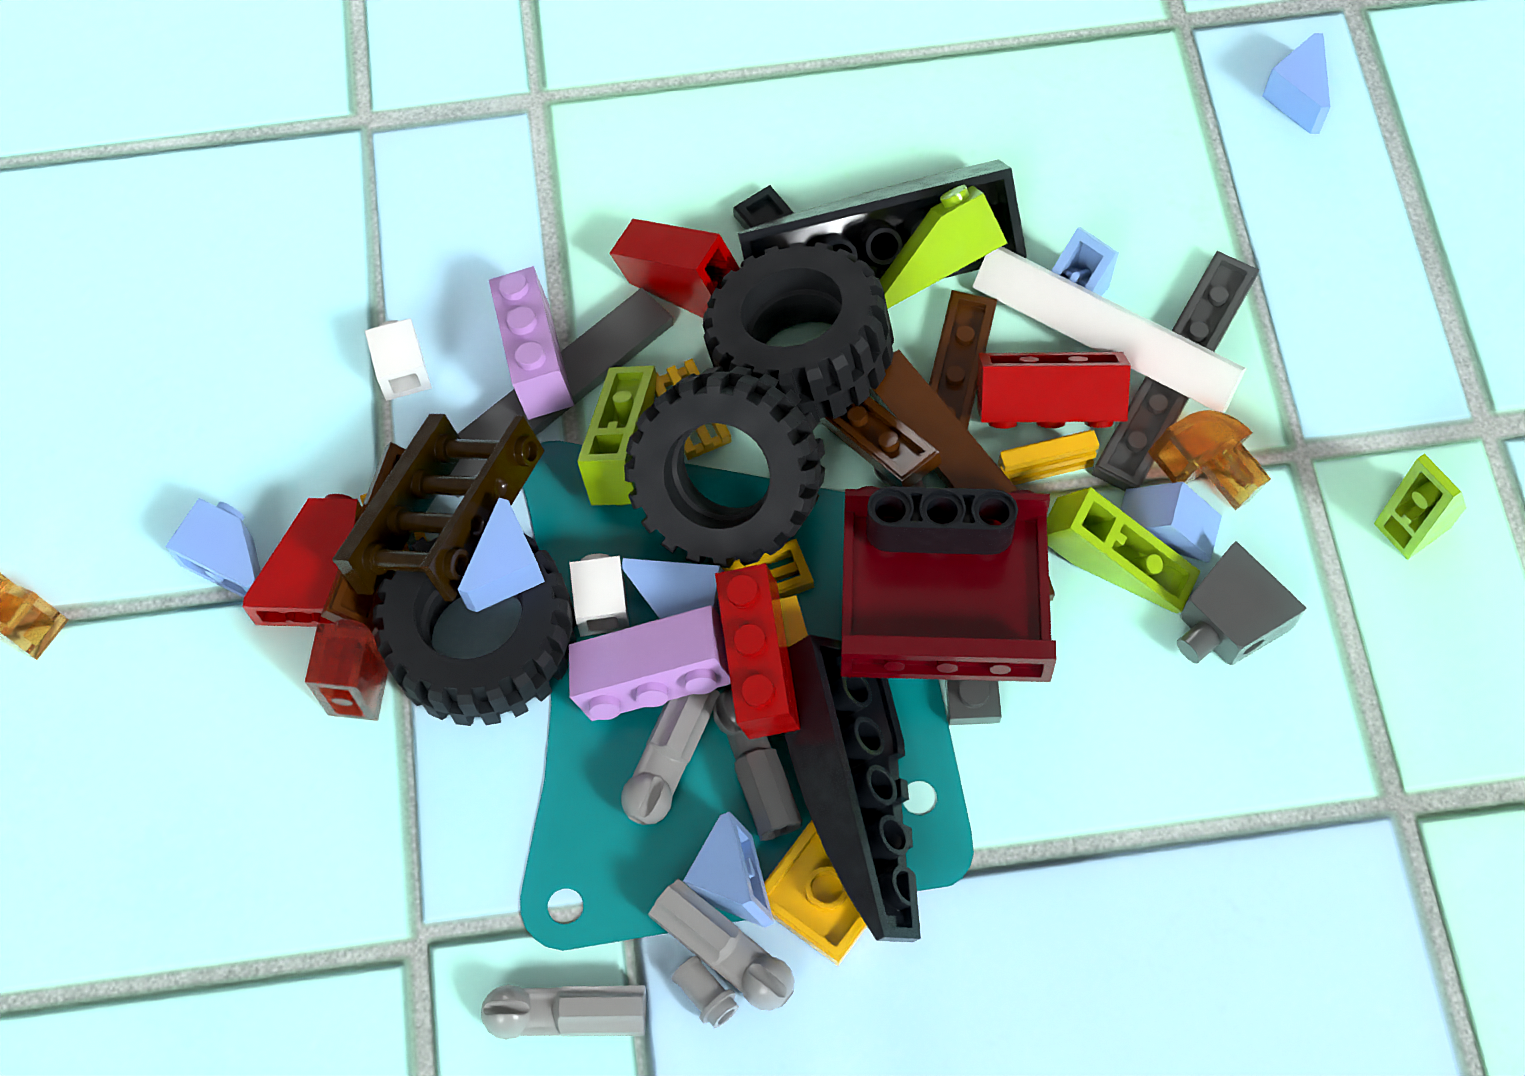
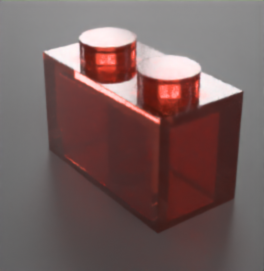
[305,619,388,721]

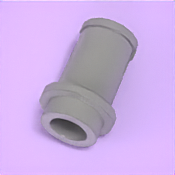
[671,956,739,1028]

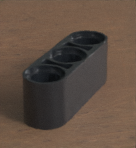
[866,486,1018,555]

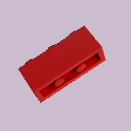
[977,352,1131,429]
[715,563,800,740]

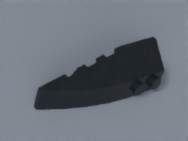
[737,159,1027,280]
[784,634,921,942]

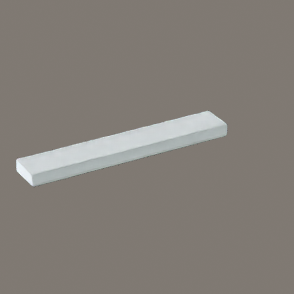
[972,246,1247,414]

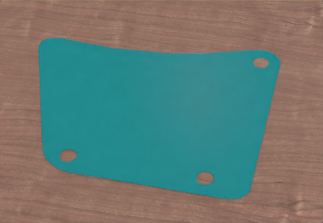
[520,441,974,951]

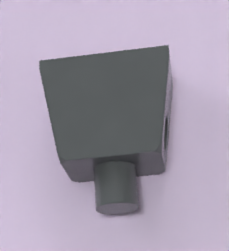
[1177,541,1307,665]

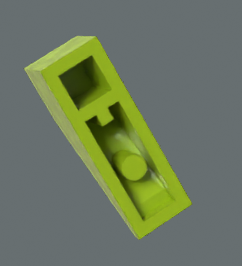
[880,185,1007,309]
[577,365,657,505]
[1374,453,1467,560]
[1047,487,1201,613]

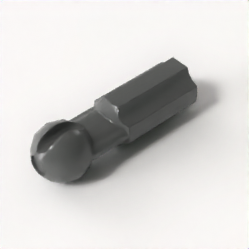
[713,688,802,841]

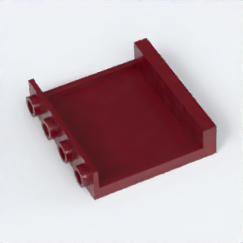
[841,486,1057,682]

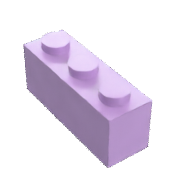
[489,266,574,420]
[569,605,731,721]

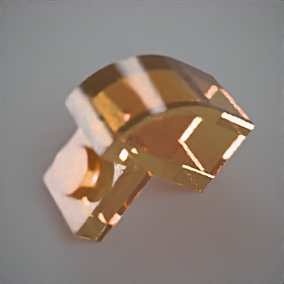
[1148,410,1271,511]
[0,573,69,660]

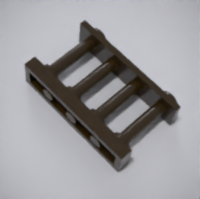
[332,414,545,601]

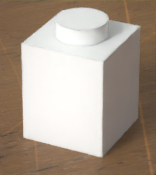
[364,318,432,401]
[569,554,630,637]

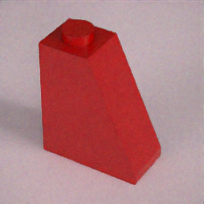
[609,218,740,318]
[242,494,362,628]

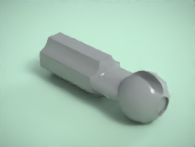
[621,689,720,825]
[648,879,795,1011]
[481,984,646,1040]

